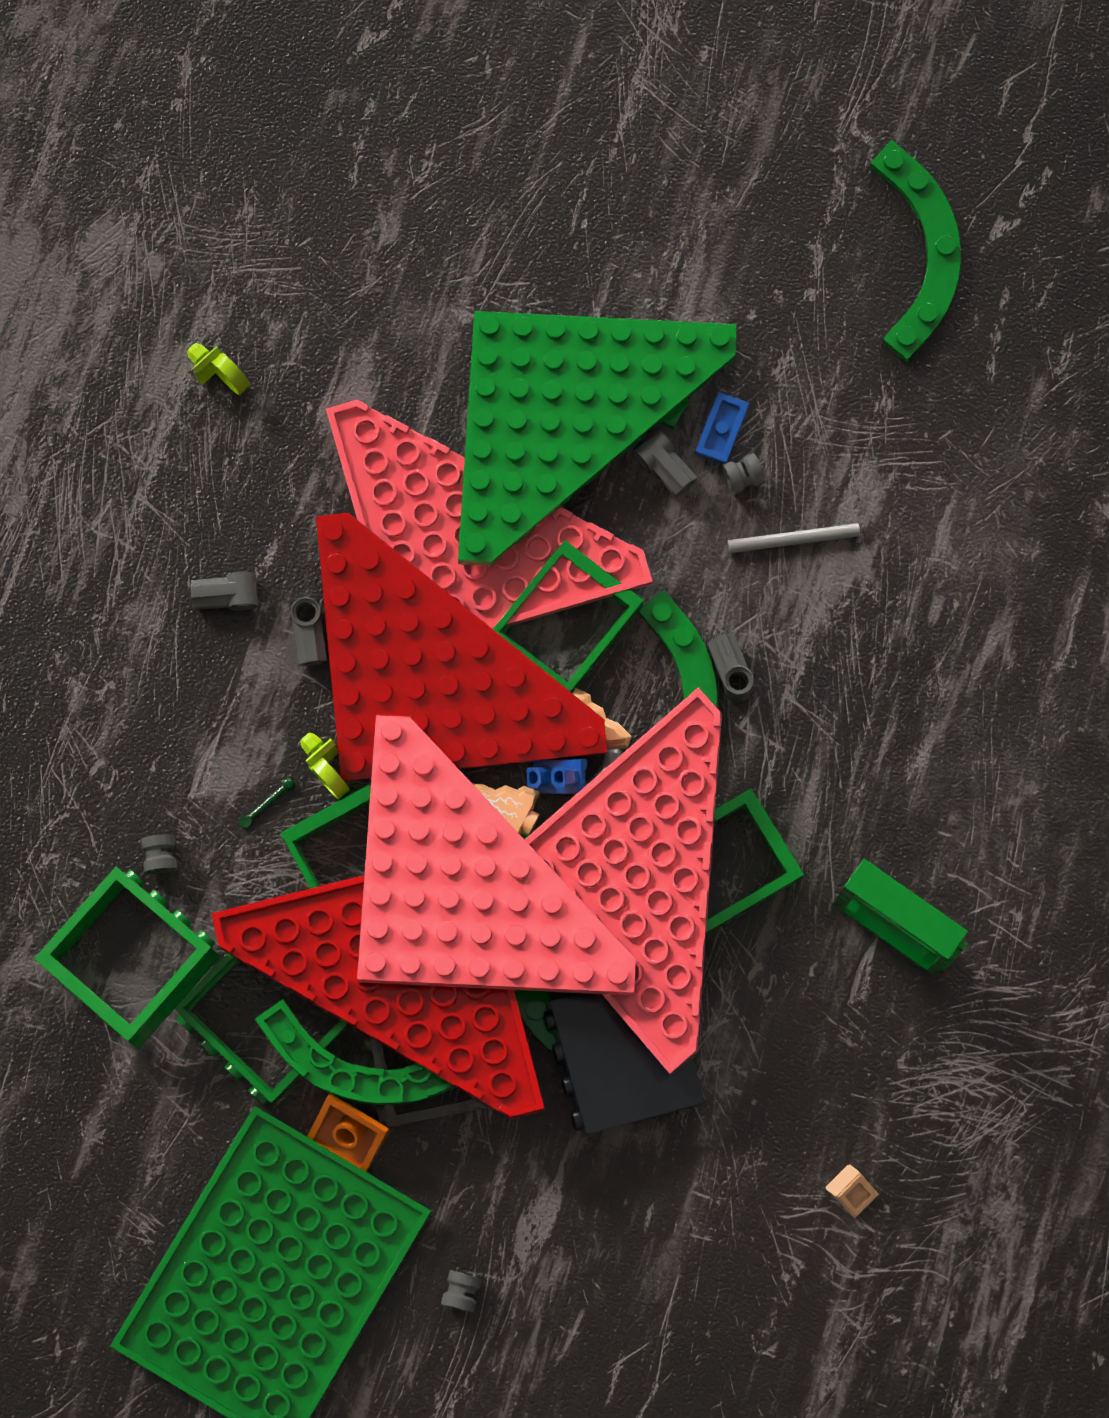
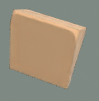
[826,1165,879,1218]

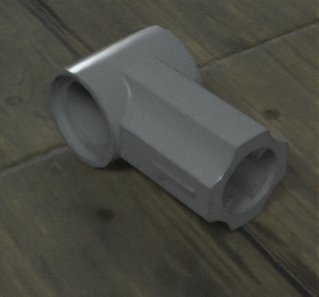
[632,429,697,498]
[190,571,258,611]
[291,597,328,666]
[707,632,754,703]

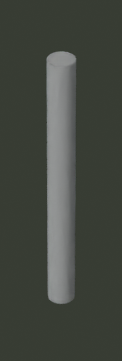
[727,523,860,553]

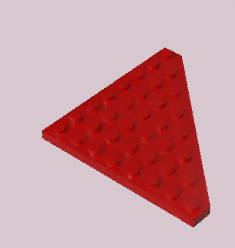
[316,513,608,782]
[211,875,545,1119]

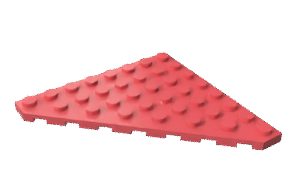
[326,400,653,629]
[525,687,722,1075]
[357,715,636,996]

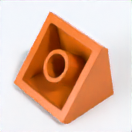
[307,1093,391,1172]

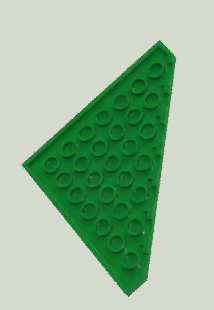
[458,311,737,566]

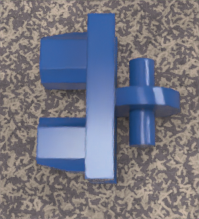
[527,759,587,794]

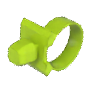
[187,343,251,396]
[300,733,350,800]

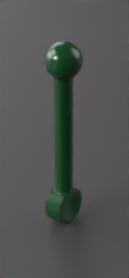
[239,778,295,829]

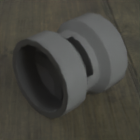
[722,453,765,495]
[141,834,178,874]
[441,1270,483,1313]

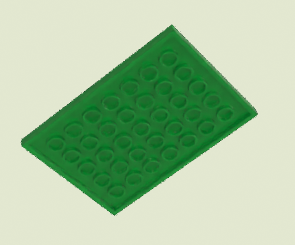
[110,1106,432,1418]

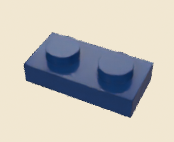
[695,392,749,464]

